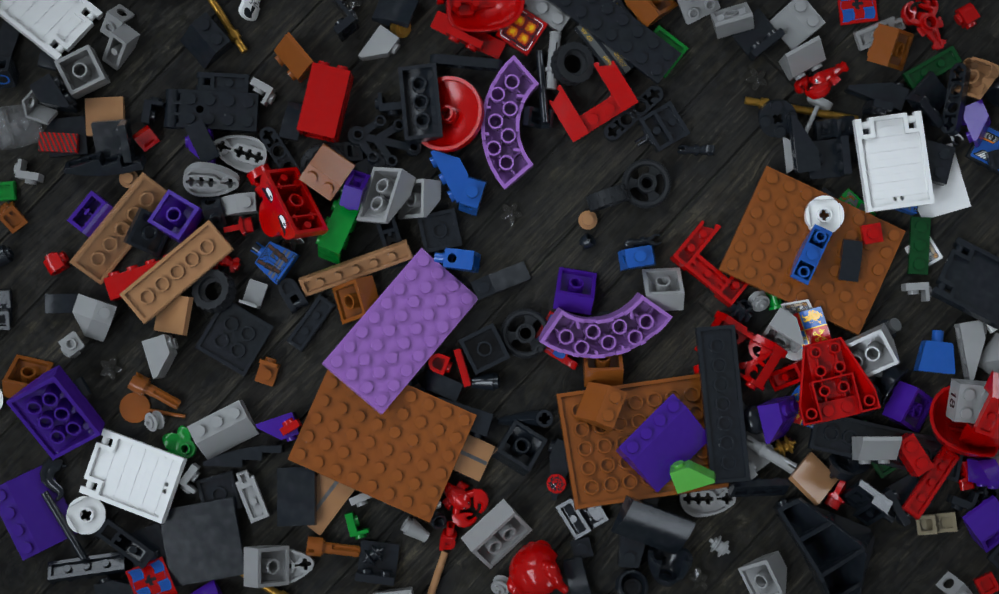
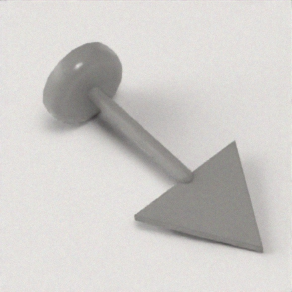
[783,96,833,174]

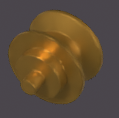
[390,23,411,38]
[773,435,796,457]

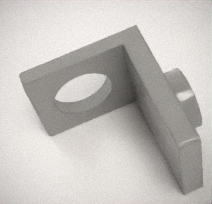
[100,4,135,38]
[22,90,58,125]
[239,279,268,309]
[936,571,973,594]

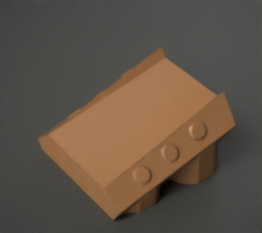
[954,57,999,100]

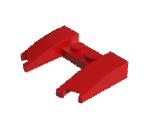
[549,61,639,143]
[670,221,749,308]

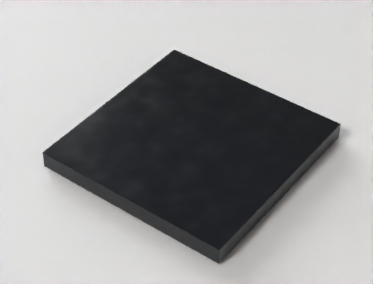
[160,497,244,587]

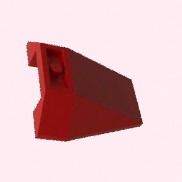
[799,337,881,426]
[959,371,999,447]

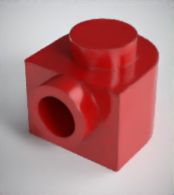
[954,3,981,30]
[43,251,71,276]
[428,353,453,376]

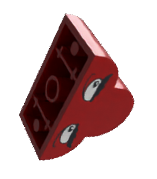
[259,167,329,240]

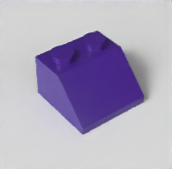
[147,189,204,243]
[553,267,597,315]
[882,380,933,433]
[757,395,799,444]

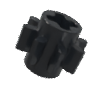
[729,299,754,323]
[976,486,999,501]

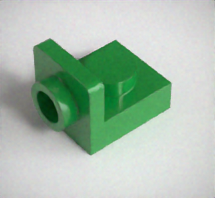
[345,511,370,539]

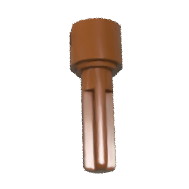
[127,372,181,409]
[306,536,361,557]

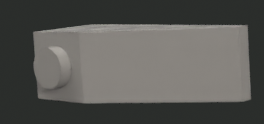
[954,320,987,380]

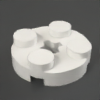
[804,196,844,232]
[66,496,106,535]

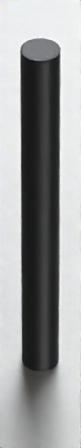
[536,50,549,125]
[41,490,88,560]

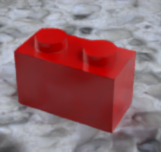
[898,433,935,477]

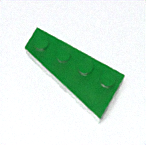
[316,183,362,264]

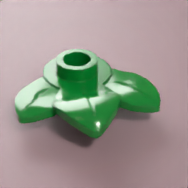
[162,426,197,459]

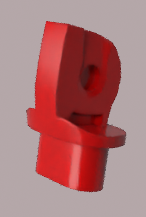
[223,216,254,236]
[958,461,975,491]
[824,480,846,511]
[439,521,457,551]

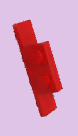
[430,11,506,59]

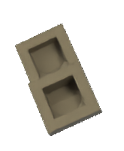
[916,511,958,535]

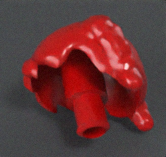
[506,540,568,594]

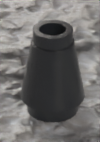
[471,372,500,391]

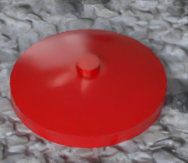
[422,76,484,152]

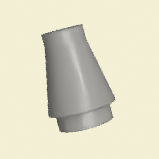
[400,517,430,543]

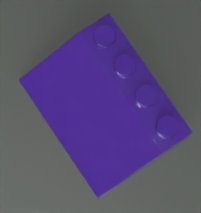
[6,365,105,460]
[616,394,706,493]
[0,465,78,561]

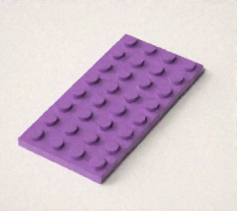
[322,248,478,415]

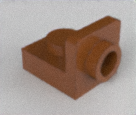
[0,201,28,234]
[255,357,280,387]

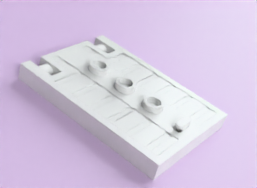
[0,0,103,61]
[852,111,935,213]
[79,428,187,524]

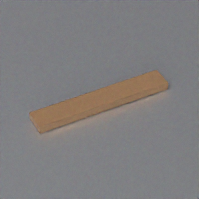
[298,240,413,297]

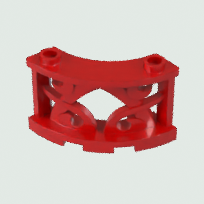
[694,310,788,391]

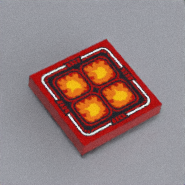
[495,9,548,57]

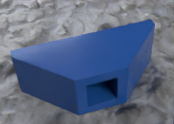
[429,150,469,205]
[790,224,833,285]

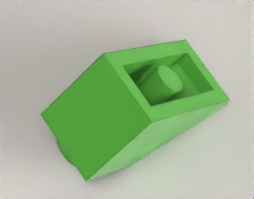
[670,460,716,494]

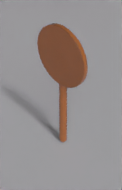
[119,392,186,423]

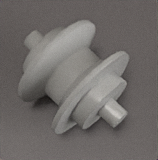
[748,290,770,312]
[144,410,165,432]
[709,535,730,557]
[491,575,509,594]

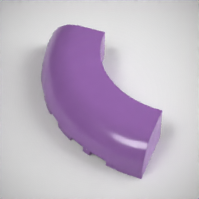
[481,55,539,190]
[539,292,673,358]

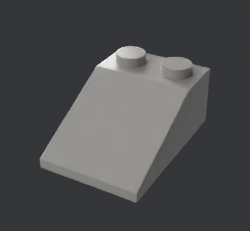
[356,167,416,224]

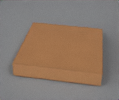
[85,96,125,137]
[154,296,193,336]
[788,452,838,506]

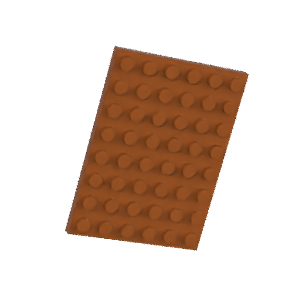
[718,166,906,335]
[288,370,477,523]
[556,374,729,510]

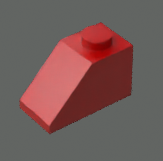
[768,359,802,392]

